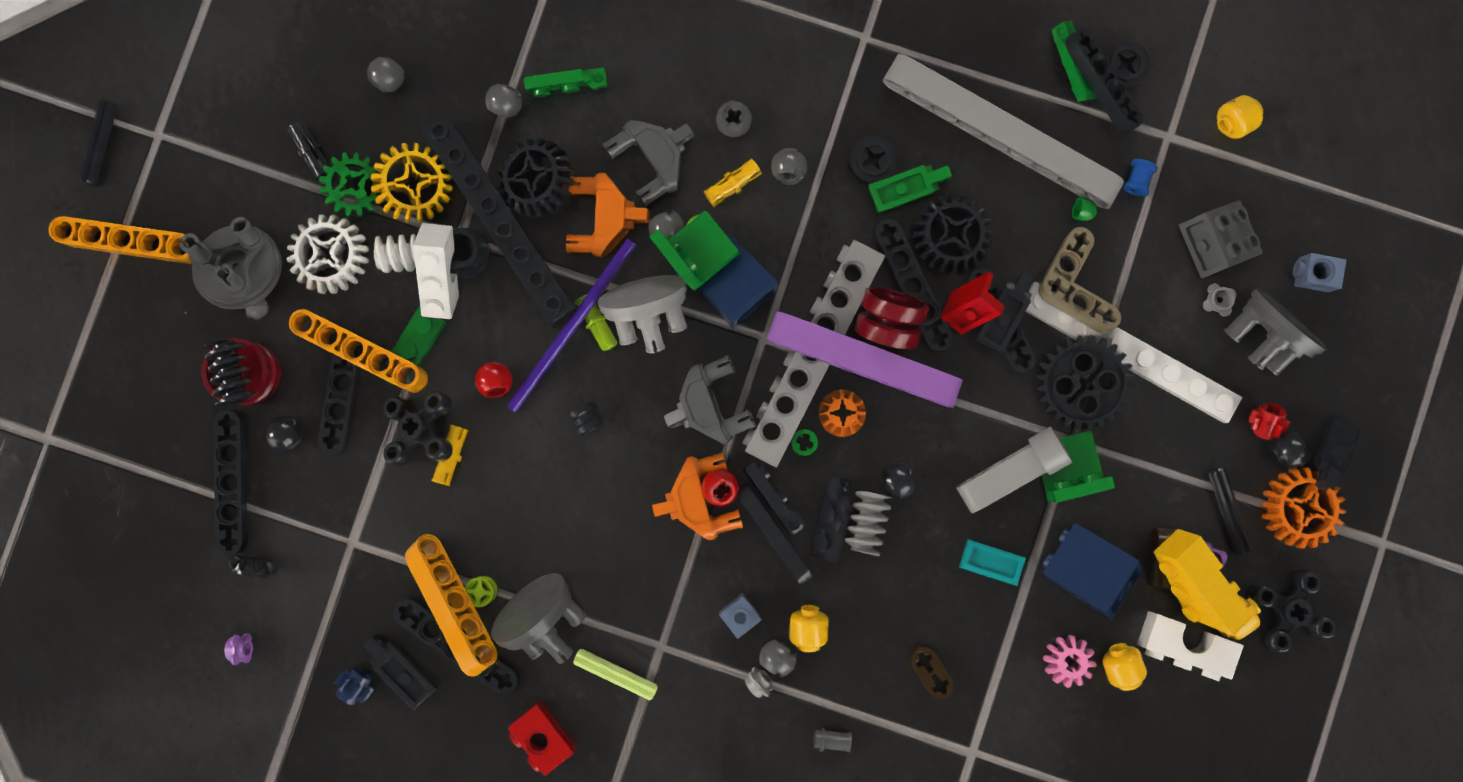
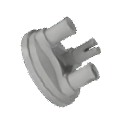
[598,275,687,353]

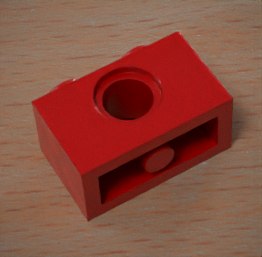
[508,700,577,777]

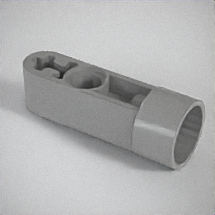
[956,426,1073,513]

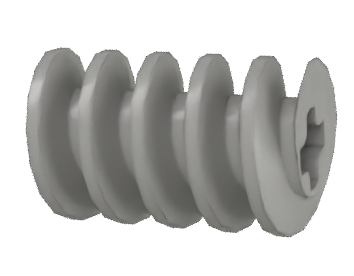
[844,491,892,556]

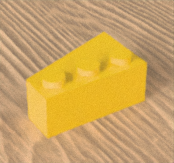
[1154,529,1258,636]

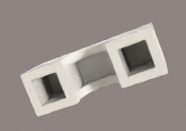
[413,223,459,319]
[1137,611,1244,681]

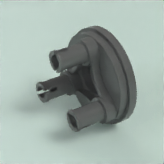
[179,217,282,309]
[1224,288,1327,376]
[491,573,586,664]

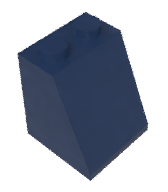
[697,234,779,329]
[1042,523,1144,620]

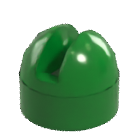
[1072,196,1097,221]

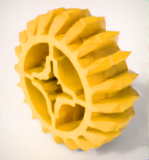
[371,143,453,223]

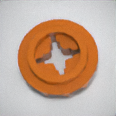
[819,389,866,437]

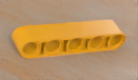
[49,216,192,264]
[289,309,428,393]
[405,534,497,677]

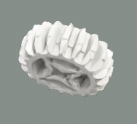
[287,215,369,294]

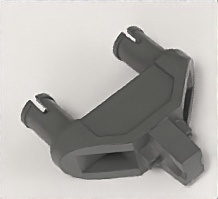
[602,120,694,207]
[664,355,756,444]

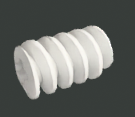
[374,234,416,273]

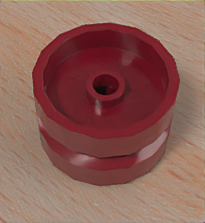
[854,287,929,349]
[201,338,282,406]

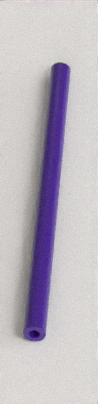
[507,238,637,412]

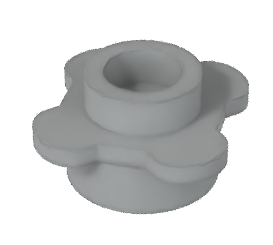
[1203,283,1237,317]
[745,666,773,698]

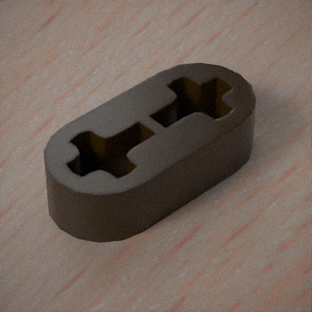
[909,645,954,699]

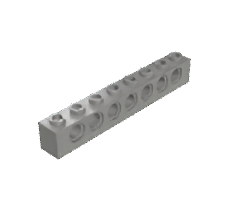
[742,240,885,468]

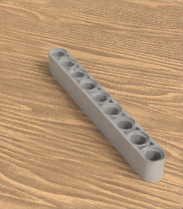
[883,54,1124,209]

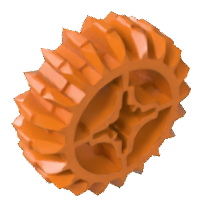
[1260,468,1347,549]

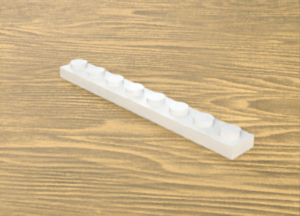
[1026,281,1242,423]

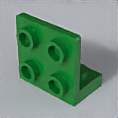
[649,211,740,291]
[1041,431,1115,503]

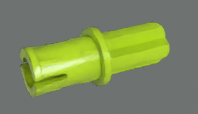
[575,294,617,351]

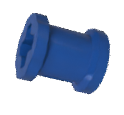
[1122,159,1158,197]

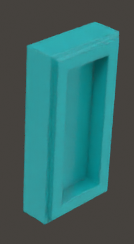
[959,539,1026,586]

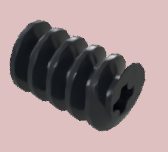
[203,340,255,407]

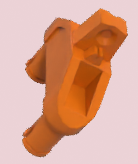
[566,173,650,257]
[652,452,743,541]

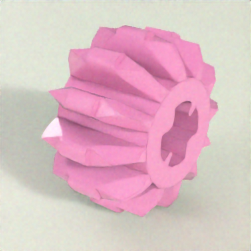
[1043,635,1097,688]

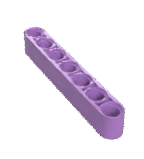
[767,311,963,408]

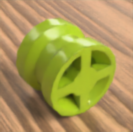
[465,575,498,607]

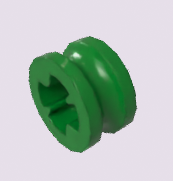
[791,429,818,456]

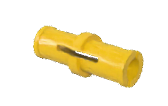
[703,158,762,207]
[431,424,469,487]

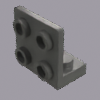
[1178,200,1263,279]

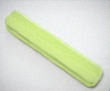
[573,649,658,700]

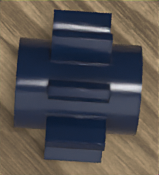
[334,667,374,705]

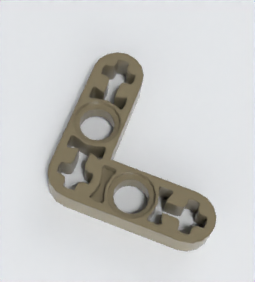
[1038,227,1121,334]

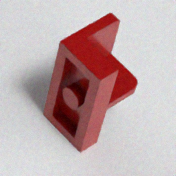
[940,271,1005,335]

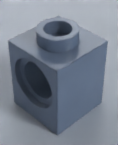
[1293,253,1347,293]
[719,593,761,639]

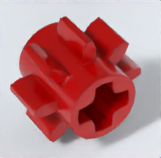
[1248,403,1290,440]

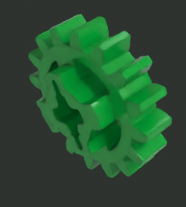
[319,152,382,218]

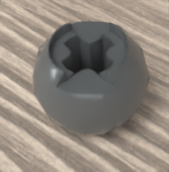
[367,57,405,92]
[485,83,523,118]
[715,100,752,138]
[771,148,808,185]
[648,210,685,237]
[759,639,796,677]

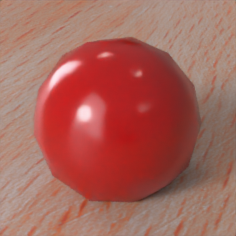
[475,361,512,398]
[701,469,739,507]

